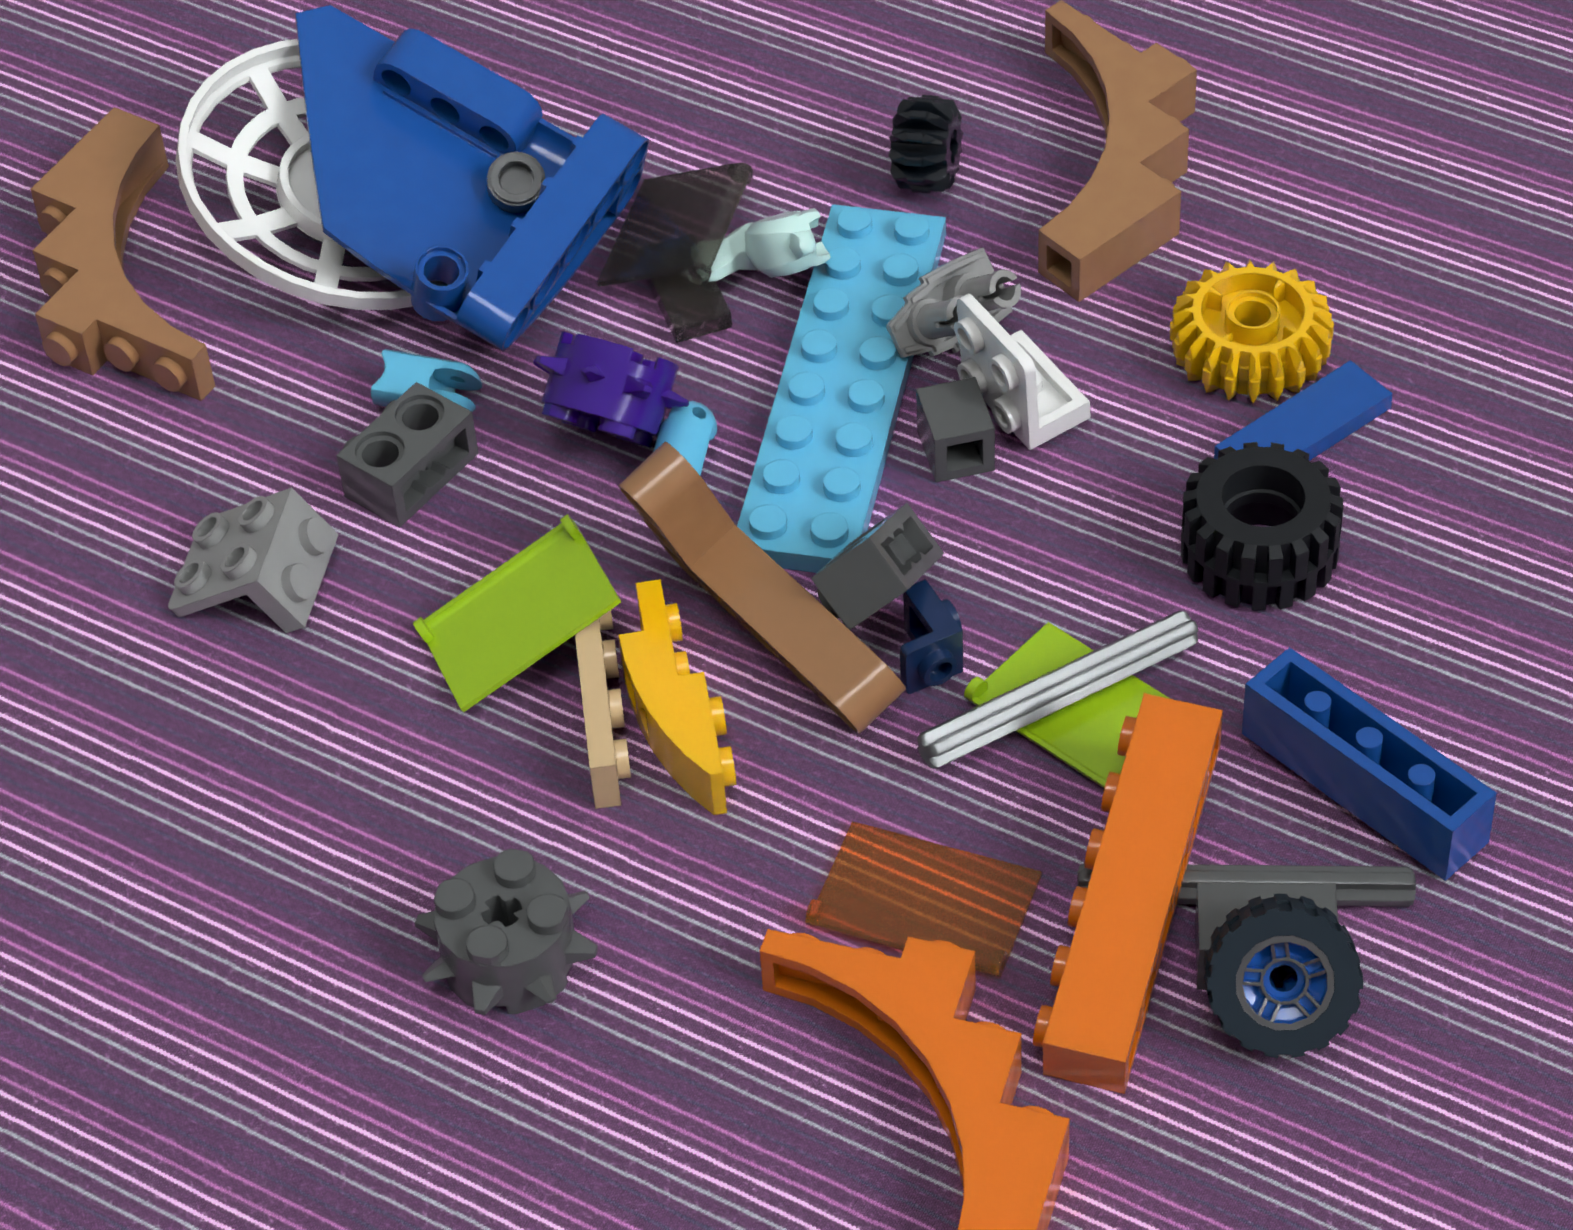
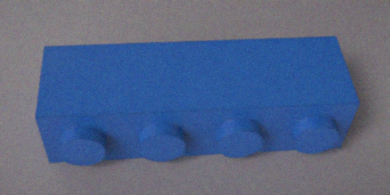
[1242,647,1497,881]

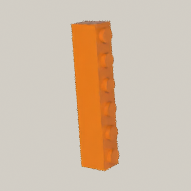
[1033,693,1223,1094]

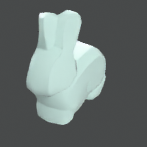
[692,208,831,282]

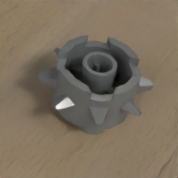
[415,849,598,1015]

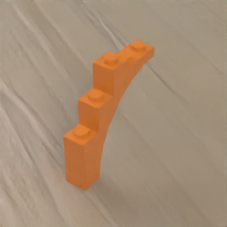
[759,929,1070,1230]

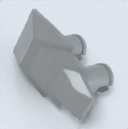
[886,247,1021,358]

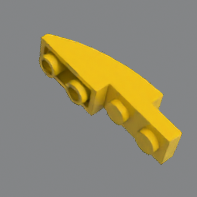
[618,579,737,815]

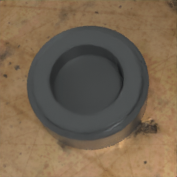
[487,152,545,213]

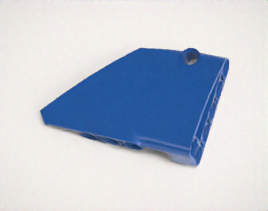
[295,5,649,351]

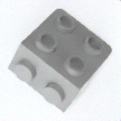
[168,487,339,633]

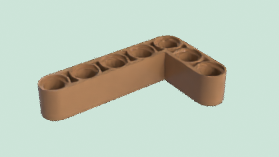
[618,441,906,734]

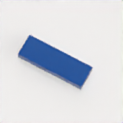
[1214,360,1393,461]

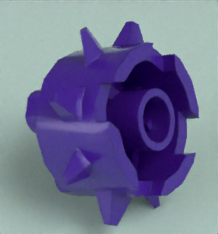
[533,331,689,448]

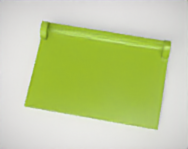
[413,514,621,712]
[964,622,1170,788]

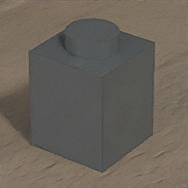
[916,377,995,482]

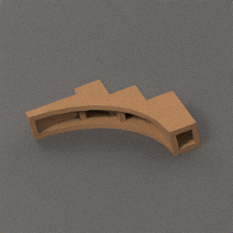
[1038,0,1197,302]
[30,107,215,401]

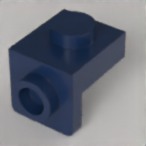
[900,579,963,694]

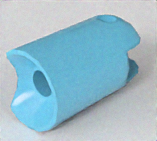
[371,349,482,412]
[654,401,717,475]

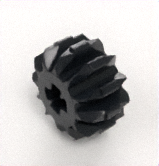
[888,95,964,194]

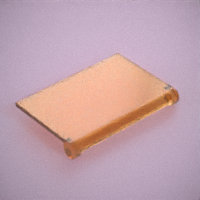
[805,821,1042,977]

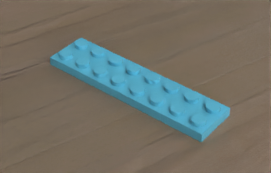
[737,204,946,573]

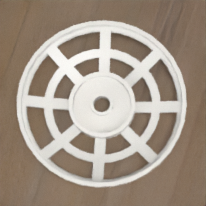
[176,39,449,310]

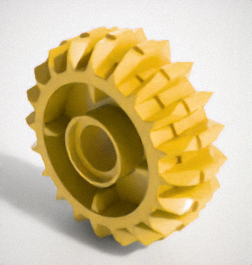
[1169,259,1334,403]

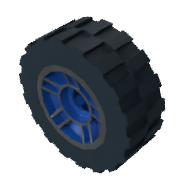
[1204,893,1363,1058]

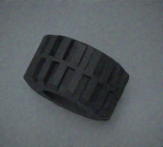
[1181,442,1343,610]

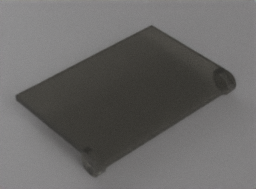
[597,162,754,287]

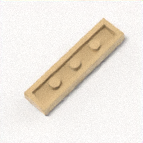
[575,610,631,809]

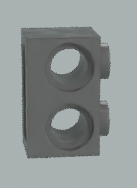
[336,382,479,528]
[811,503,945,630]

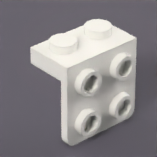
[954,293,1091,450]

